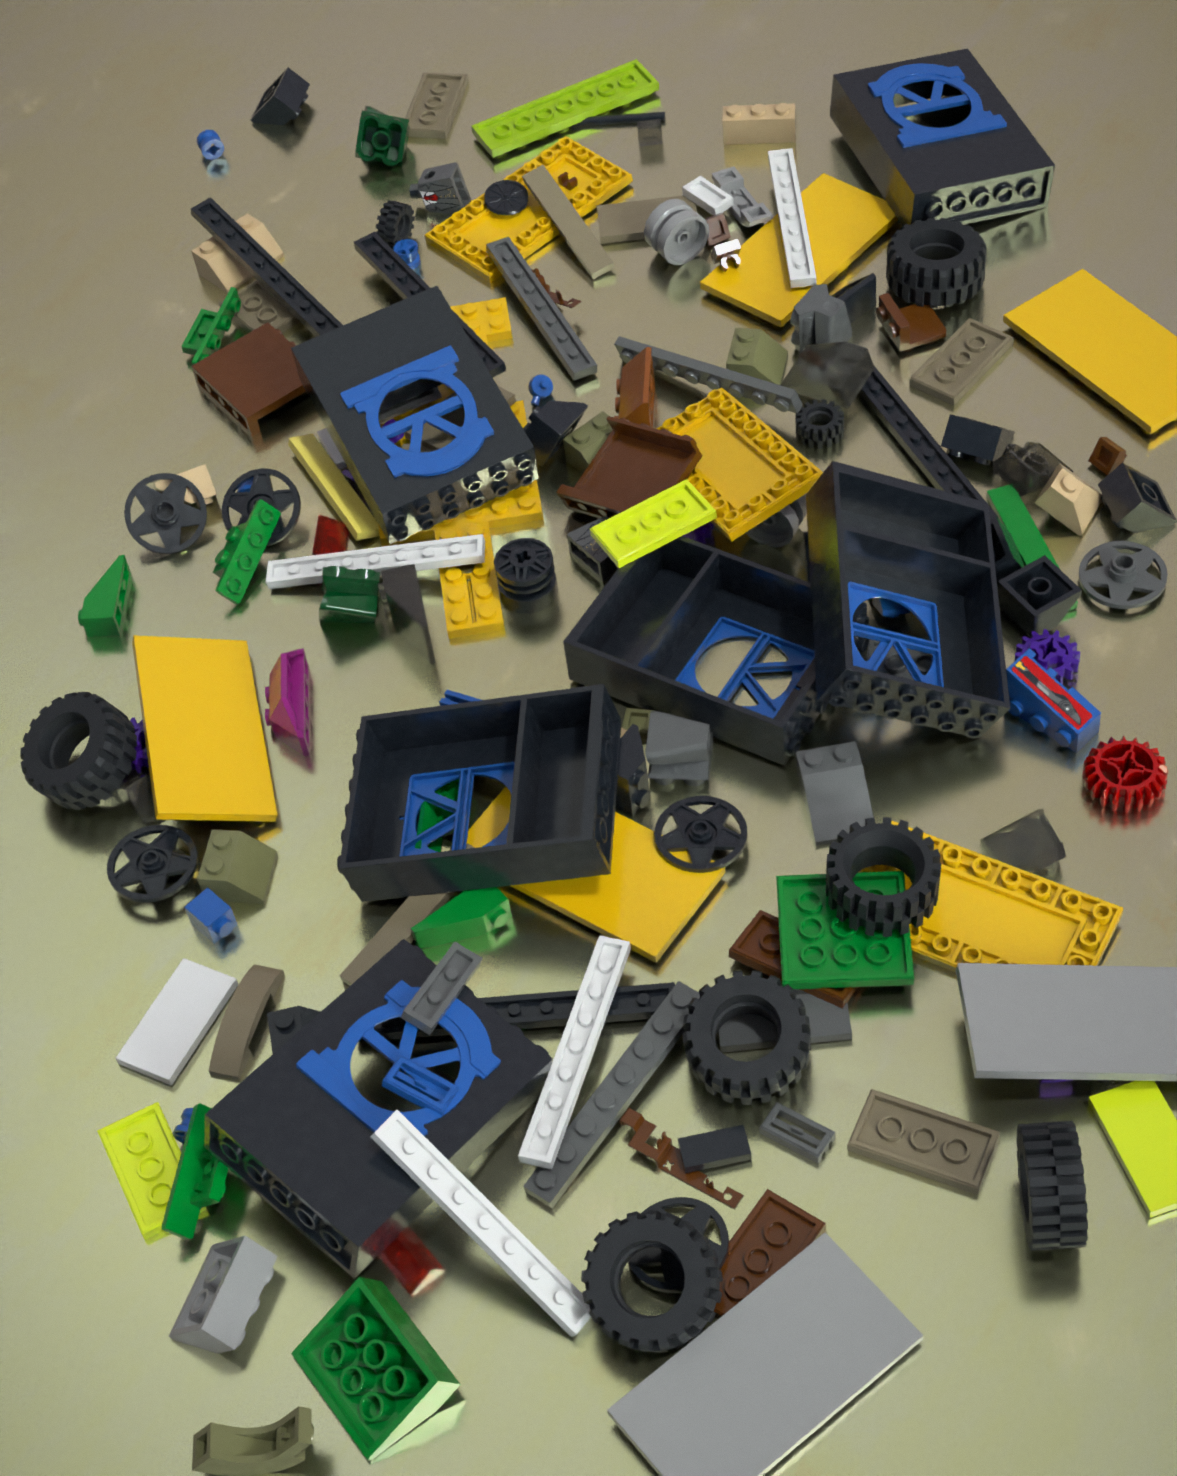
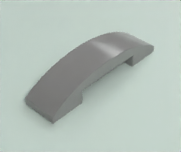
[712,166,773,227]

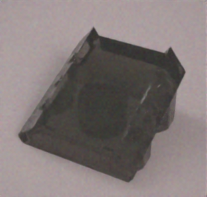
[993,442,1073,497]
[980,809,1066,876]

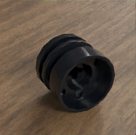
[494,538,558,614]

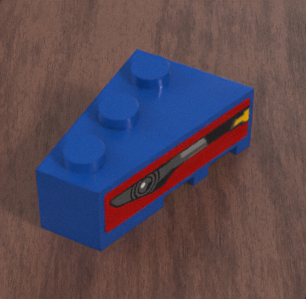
[1006,648,1101,753]

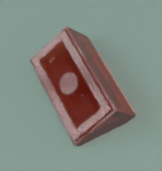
[312,515,348,555]
[379,1226,445,1295]

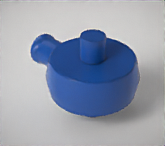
[528,374,553,407]

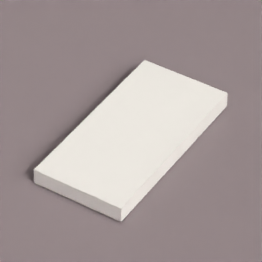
[116,958,238,1086]

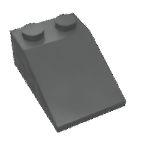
[796,741,873,846]

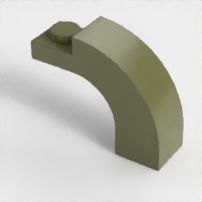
[192,1406,314,1476]

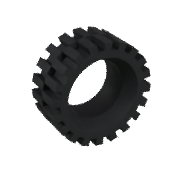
[825,817,941,937]
[1016,1121,1088,1251]

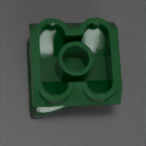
[355,106,410,166]
[319,566,380,623]

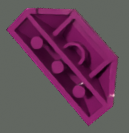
[265,648,310,756]

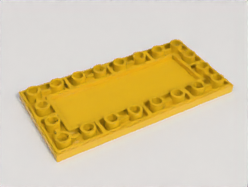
[425,136,633,283]
[700,173,898,327]
[1003,269,1177,434]
[657,388,823,542]
[132,635,277,822]
[467,786,726,963]
[858,821,1124,973]

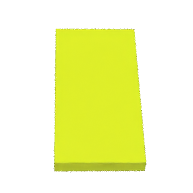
[589,479,717,568]
[1088,1081,1177,1218]
[97,1102,207,1240]

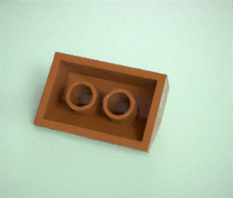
[614,347,655,428]

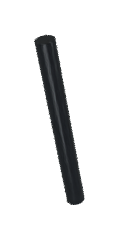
[571,112,665,127]

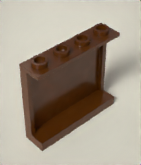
[191,322,306,437]
[556,416,703,518]

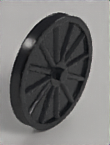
[484,180,528,215]

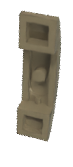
[209,964,284,1081]

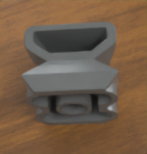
[790,284,852,363]
[645,711,713,786]

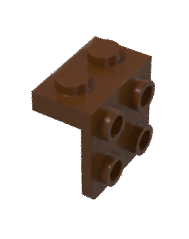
[876,293,947,352]

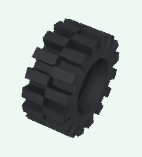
[376,200,415,247]
[795,399,844,449]

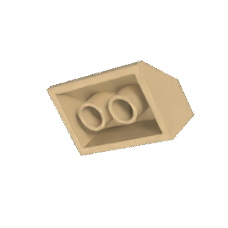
[722,103,796,145]
[191,213,284,293]

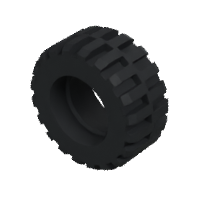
[886,218,987,308]
[20,691,137,810]
[682,970,811,1105]
[581,1210,723,1353]

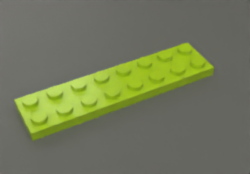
[471,59,659,158]

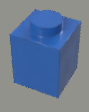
[184,888,238,944]

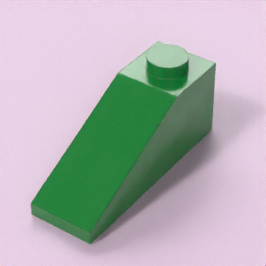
[78,555,131,637]
[410,887,512,949]

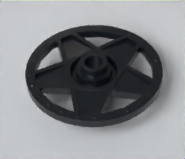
[222,468,301,547]
[124,473,207,554]
[654,796,748,873]
[107,825,198,903]
[628,1197,729,1293]

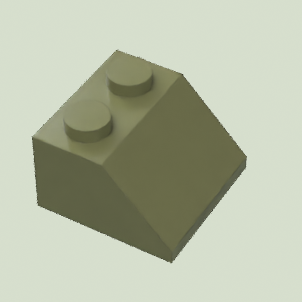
[726,328,788,385]
[563,411,613,474]
[197,830,278,904]

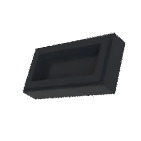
[677,1125,752,1174]

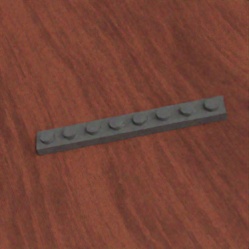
[486,237,597,380]
[614,336,803,414]
[523,981,700,1208]

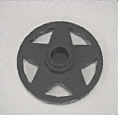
[1079,541,1168,609]

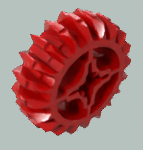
[1082,735,1168,814]

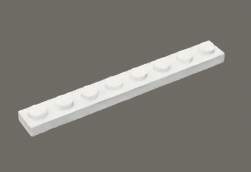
[768,148,816,288]
[266,534,485,589]
[518,935,631,1170]
[370,1110,591,1337]

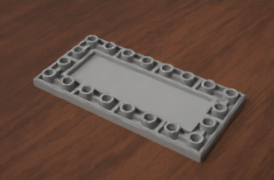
[956,963,1177,1081]
[607,1232,923,1476]

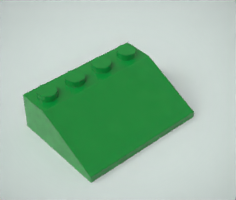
[291,1277,461,1460]

